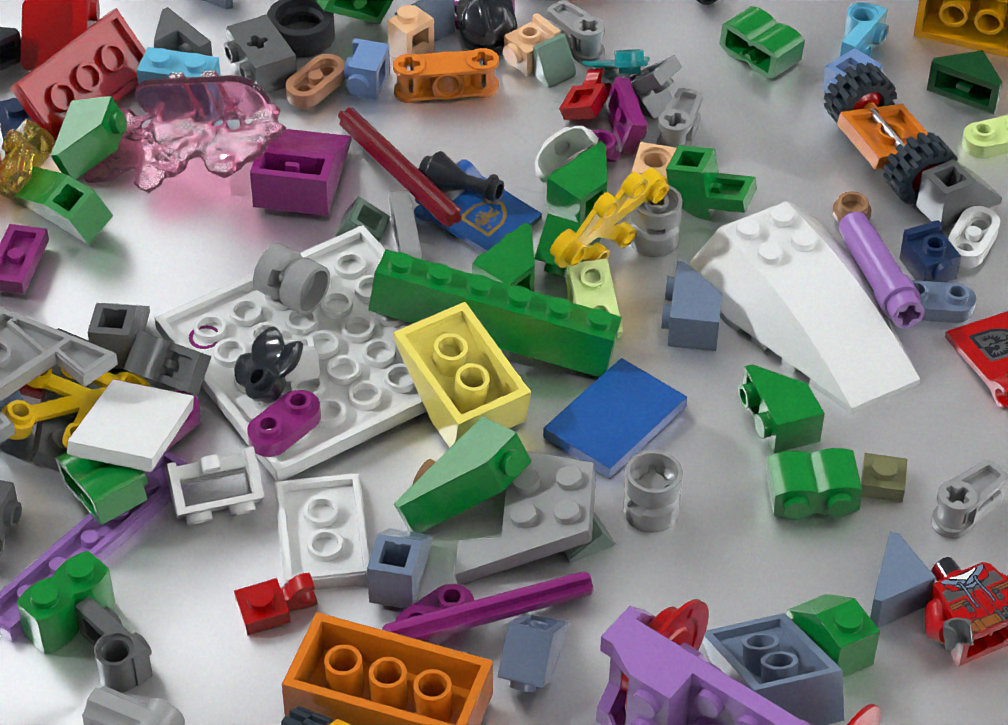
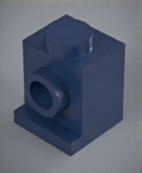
[899,220,961,282]

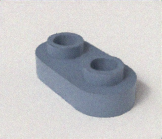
[912,280,976,323]

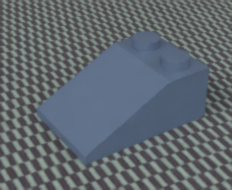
[702,613,845,725]

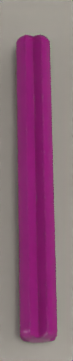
[382,572,594,641]

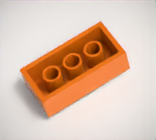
[281,612,493,725]

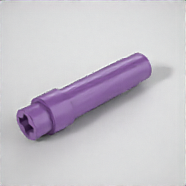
[838,212,924,329]

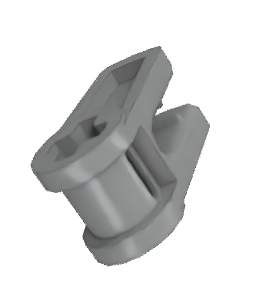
[547,0,605,63]
[656,88,703,148]
[931,460,1008,538]

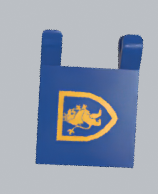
[414,159,542,253]

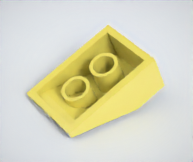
[393,302,531,448]

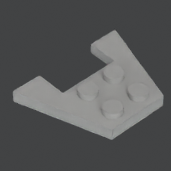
[0,307,118,444]
[454,451,596,585]

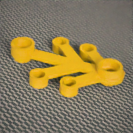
[550,167,670,268]
[1,368,150,448]

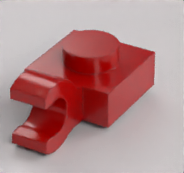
[559,68,612,120]
[234,573,318,636]

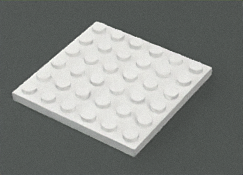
[154,225,427,481]

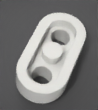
[948,206,1000,268]

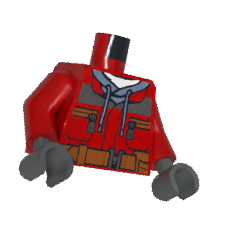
[925,557,1008,666]

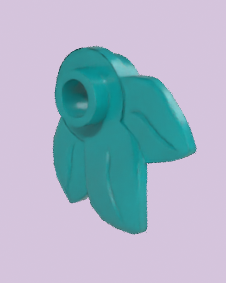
[582,49,650,74]

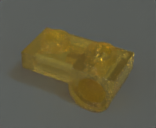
[0,119,55,200]

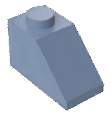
[497,613,569,692]

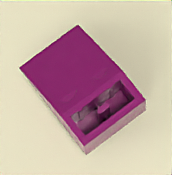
[250,128,352,216]

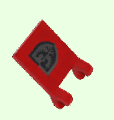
[945,311,1008,408]

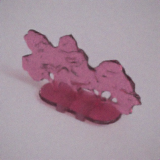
[84,71,287,194]

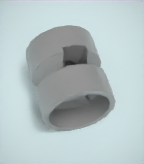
[630,186,683,257]
[253,243,331,315]
[623,450,683,533]

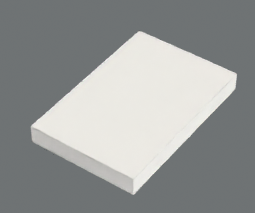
[67,380,194,472]
[274,473,371,590]

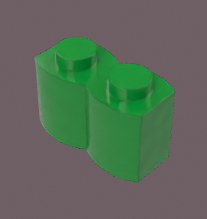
[719,6,805,78]
[766,448,862,520]
[55,451,149,525]
[17,551,115,654]

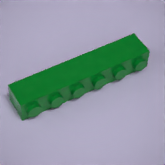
[368,249,622,377]

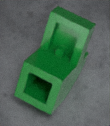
[666,145,757,221]

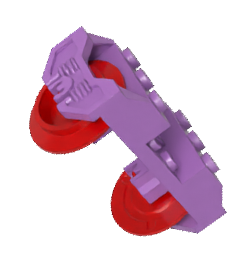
[596,599,881,725]

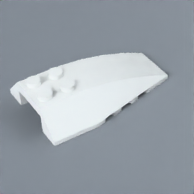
[688,201,920,414]

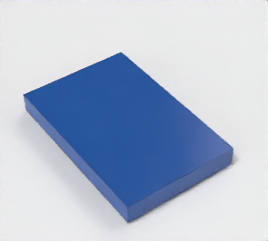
[543,358,687,479]

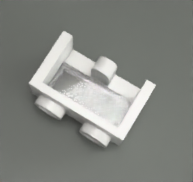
[165,446,264,525]

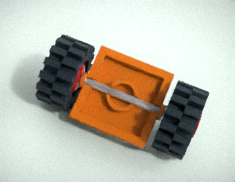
[824,62,958,206]

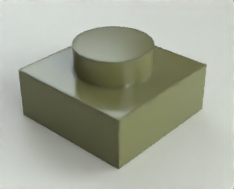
[861,453,908,502]

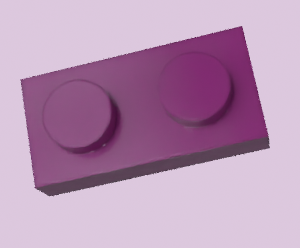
[604,77,648,155]
[0,224,49,294]

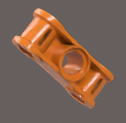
[393,48,499,103]

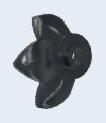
[234,326,303,403]

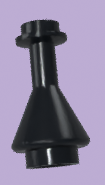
[418,151,504,205]

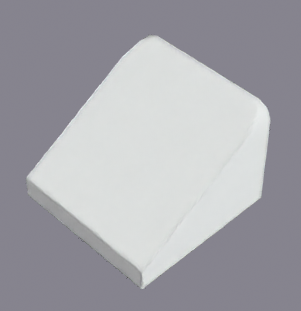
[284,337,320,382]

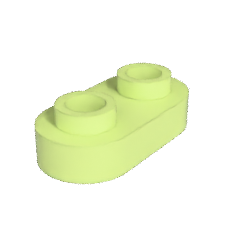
[961,115,1008,158]

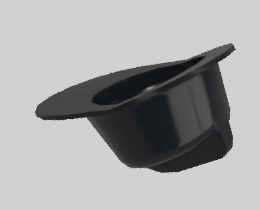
[457,0,518,56]

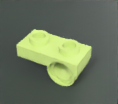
[566,259,623,338]

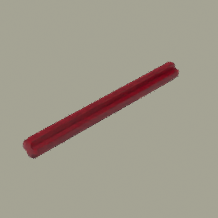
[338,107,462,227]

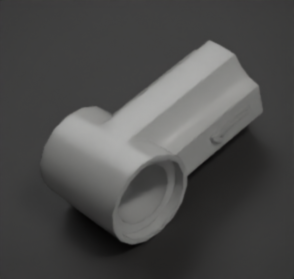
[82,685,185,725]

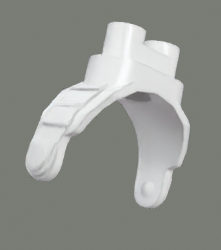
[535,126,599,183]

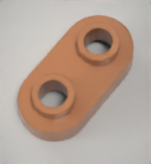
[286,54,345,108]

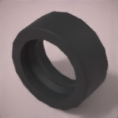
[267,0,335,58]

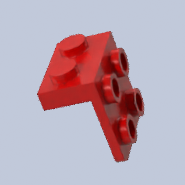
[20,0,100,71]

